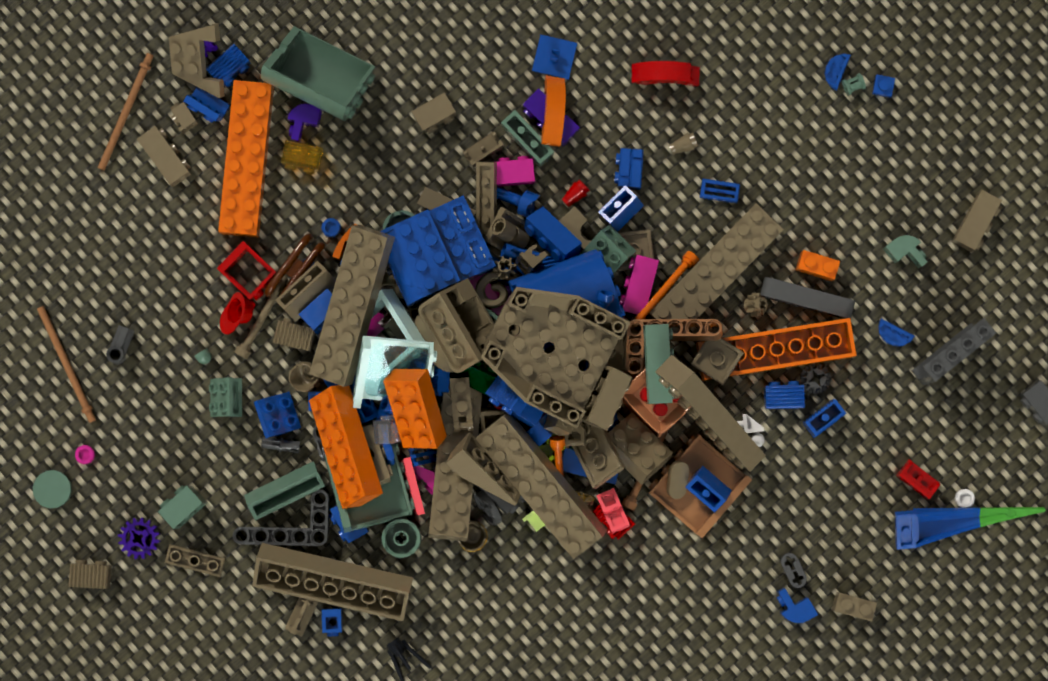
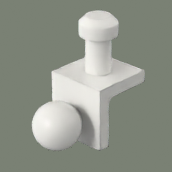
[737,414,765,447]

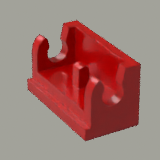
[896,459,940,500]

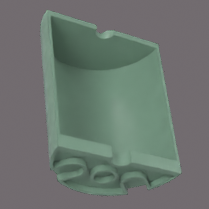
[260,26,375,121]

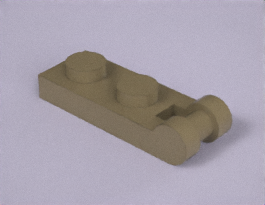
[449,377,473,433]

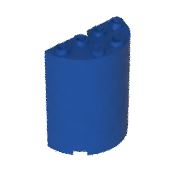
[508,249,625,350]

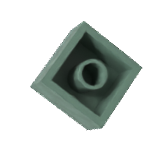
[158,485,208,529]

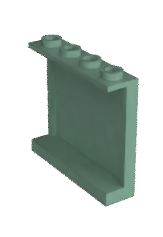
[325,439,415,533]

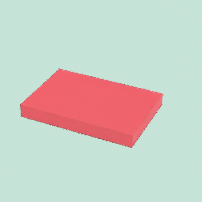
[402,457,425,516]

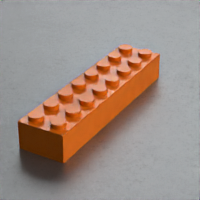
[218,80,274,238]
[696,318,857,381]

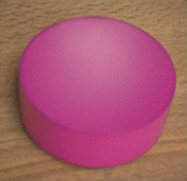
[75,445,95,464]

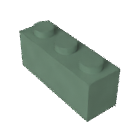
[501,110,554,167]

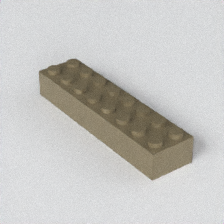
[648,203,784,334]
[309,225,395,387]
[655,355,766,472]
[428,382,482,542]
[475,413,607,559]
[252,543,413,621]

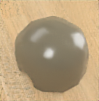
[289,362,319,392]

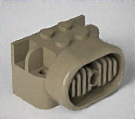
[415,278,494,373]

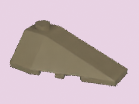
[446,432,520,506]

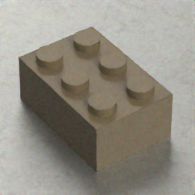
[581,366,632,431]
[608,413,673,485]

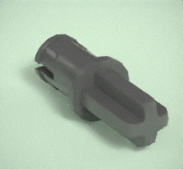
[261,437,300,454]

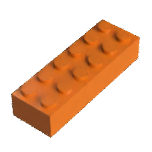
[309,385,383,509]

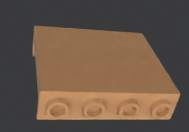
[648,434,752,538]

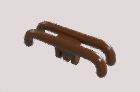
[265,233,325,305]

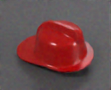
[220,292,255,335]

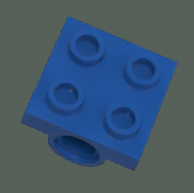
[254,391,301,439]

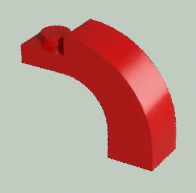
[631,61,700,87]

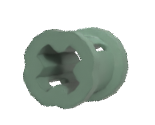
[842,73,866,96]

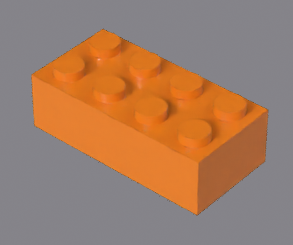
[383,369,447,449]

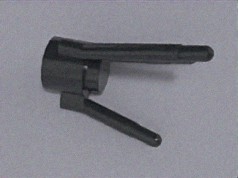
[386,637,432,681]

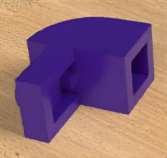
[287,104,322,143]

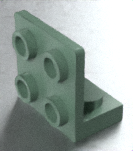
[579,225,637,274]

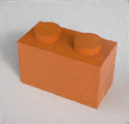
[795,250,840,282]

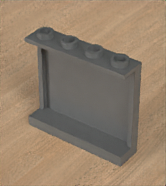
[911,318,996,386]

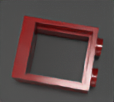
[217,241,277,301]

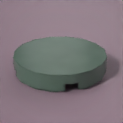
[33,470,72,509]

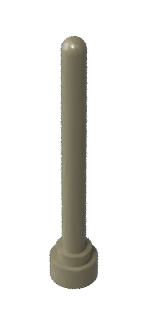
[234,276,287,360]

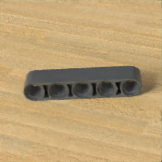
[760,277,855,320]

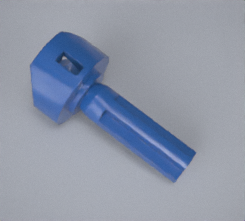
[497,187,540,217]

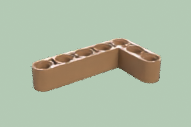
[626,319,723,378]

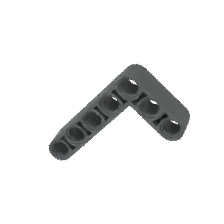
[232,490,330,546]

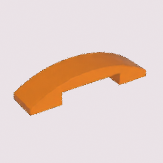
[541,75,566,147]

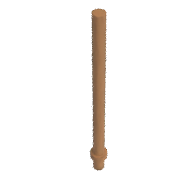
[98,53,154,171]
[37,306,96,423]

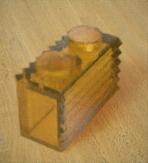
[281,140,324,174]

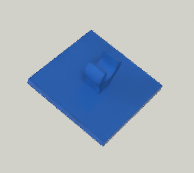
[532,34,577,80]

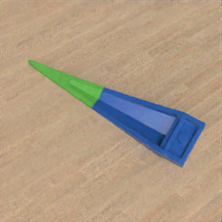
[895,507,1046,550]

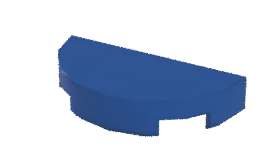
[824,53,851,91]
[878,318,915,347]

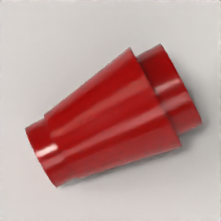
[562,179,590,207]

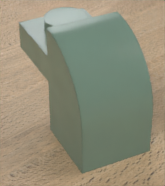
[883,235,928,269]

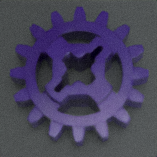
[118,518,161,559]

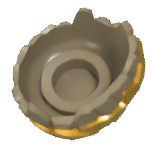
[458,520,488,552]

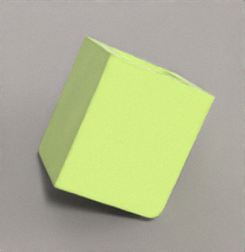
[522,510,545,532]

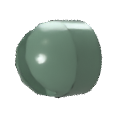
[194,348,211,364]

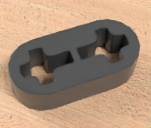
[780,553,807,588]

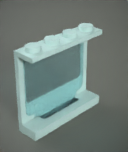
[353,336,437,409]

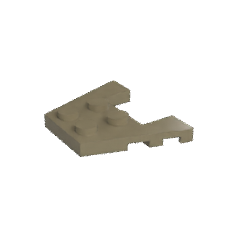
[169,23,225,98]

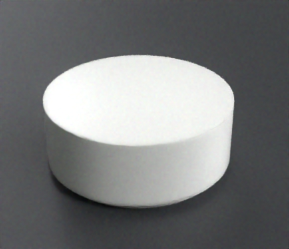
[955,489,975,508]

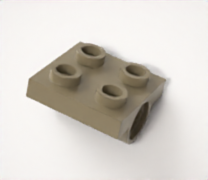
[484,207,529,251]

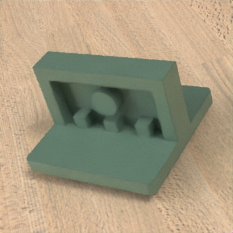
[209,377,242,417]

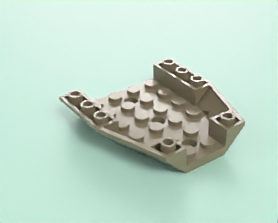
[481,287,631,428]

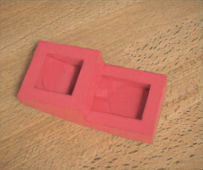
[596,488,630,534]

